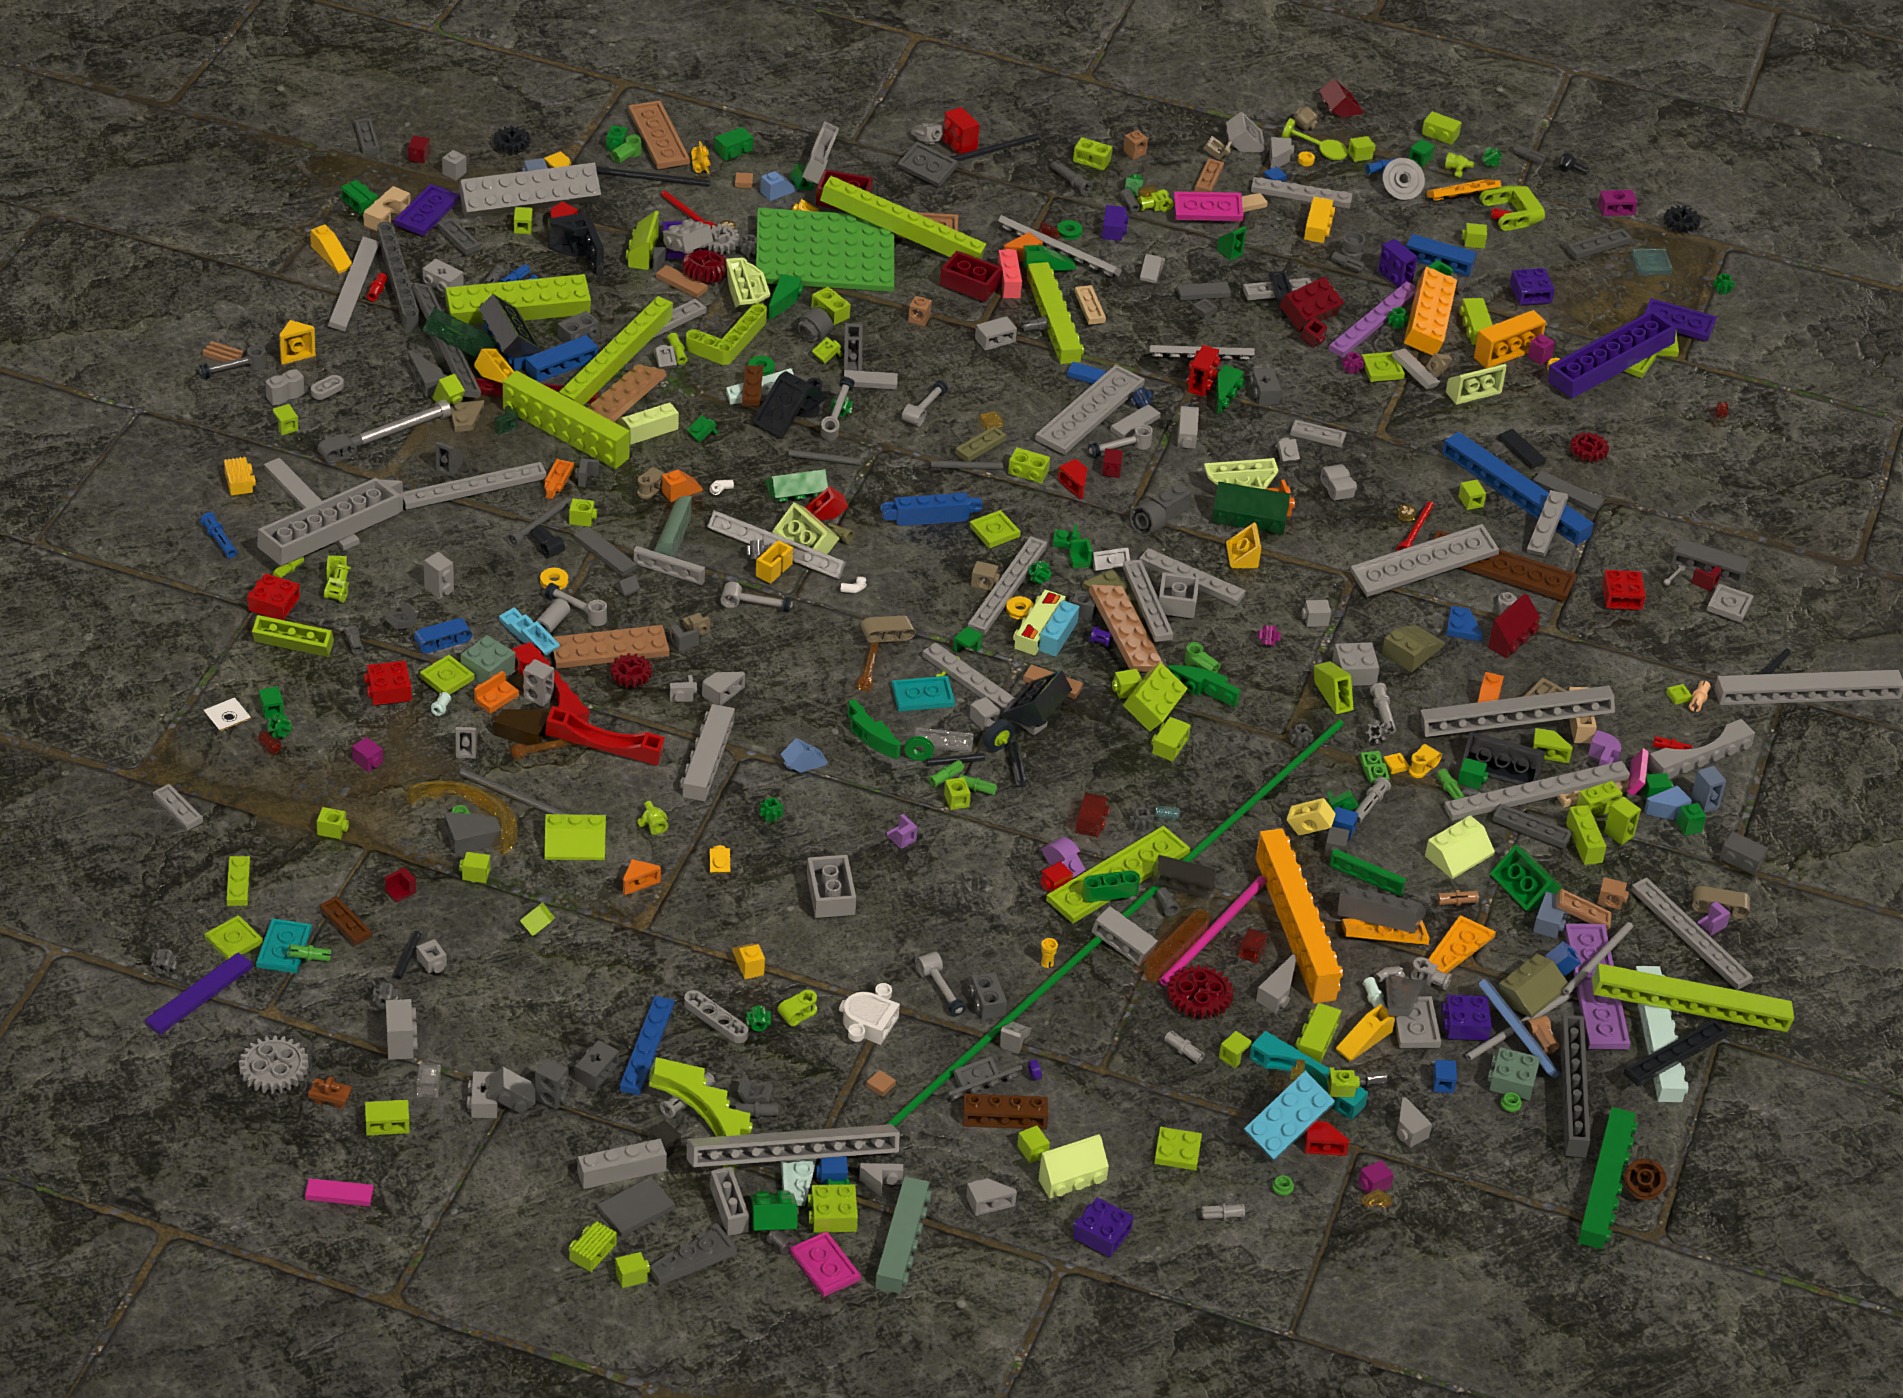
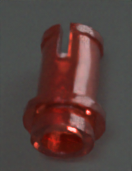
[258,731,282,754]

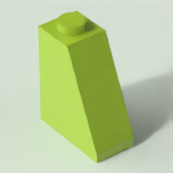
[1313,661,1354,714]

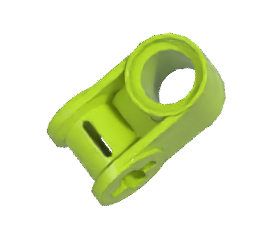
[777,990,817,1026]

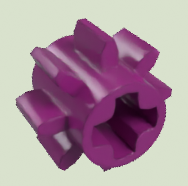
[1342,352,1364,374]
[1257,625,1281,646]

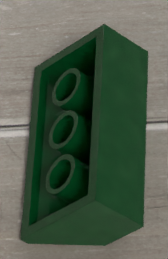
[1211,481,1290,535]

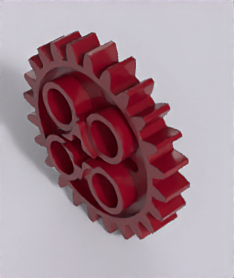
[1167,964,1234,1020]

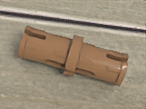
[1437,890,1479,906]

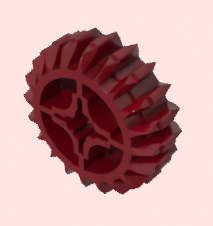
[682,249,727,284]

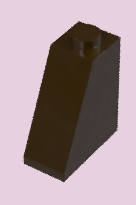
[493,709,551,749]

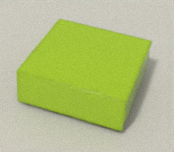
[1666,684,1692,705]

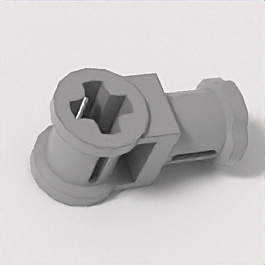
[1410,957,1452,990]

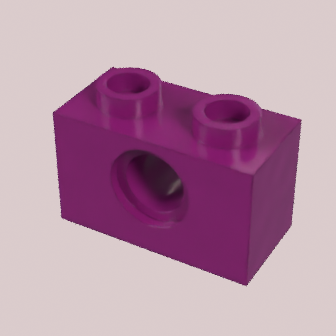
[1598,190,1638,216]

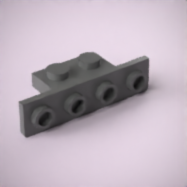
[943,1056,1023,1101]

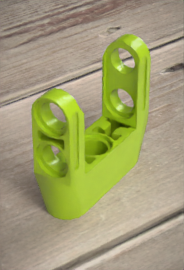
[1480,185,1545,231]

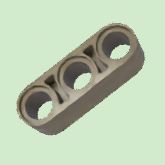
[860,616,916,643]
[1692,886,1750,919]

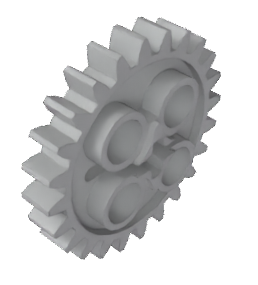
[239,1036,309,1094]

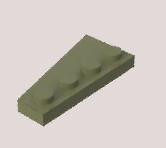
[1082,569,1146,624]

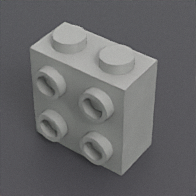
[663,219,713,254]

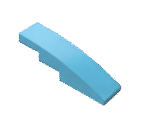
[499,607,560,656]

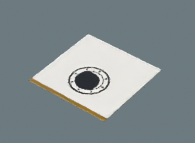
[204,697,251,731]

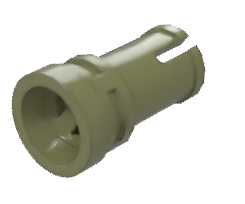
[828,522,854,544]

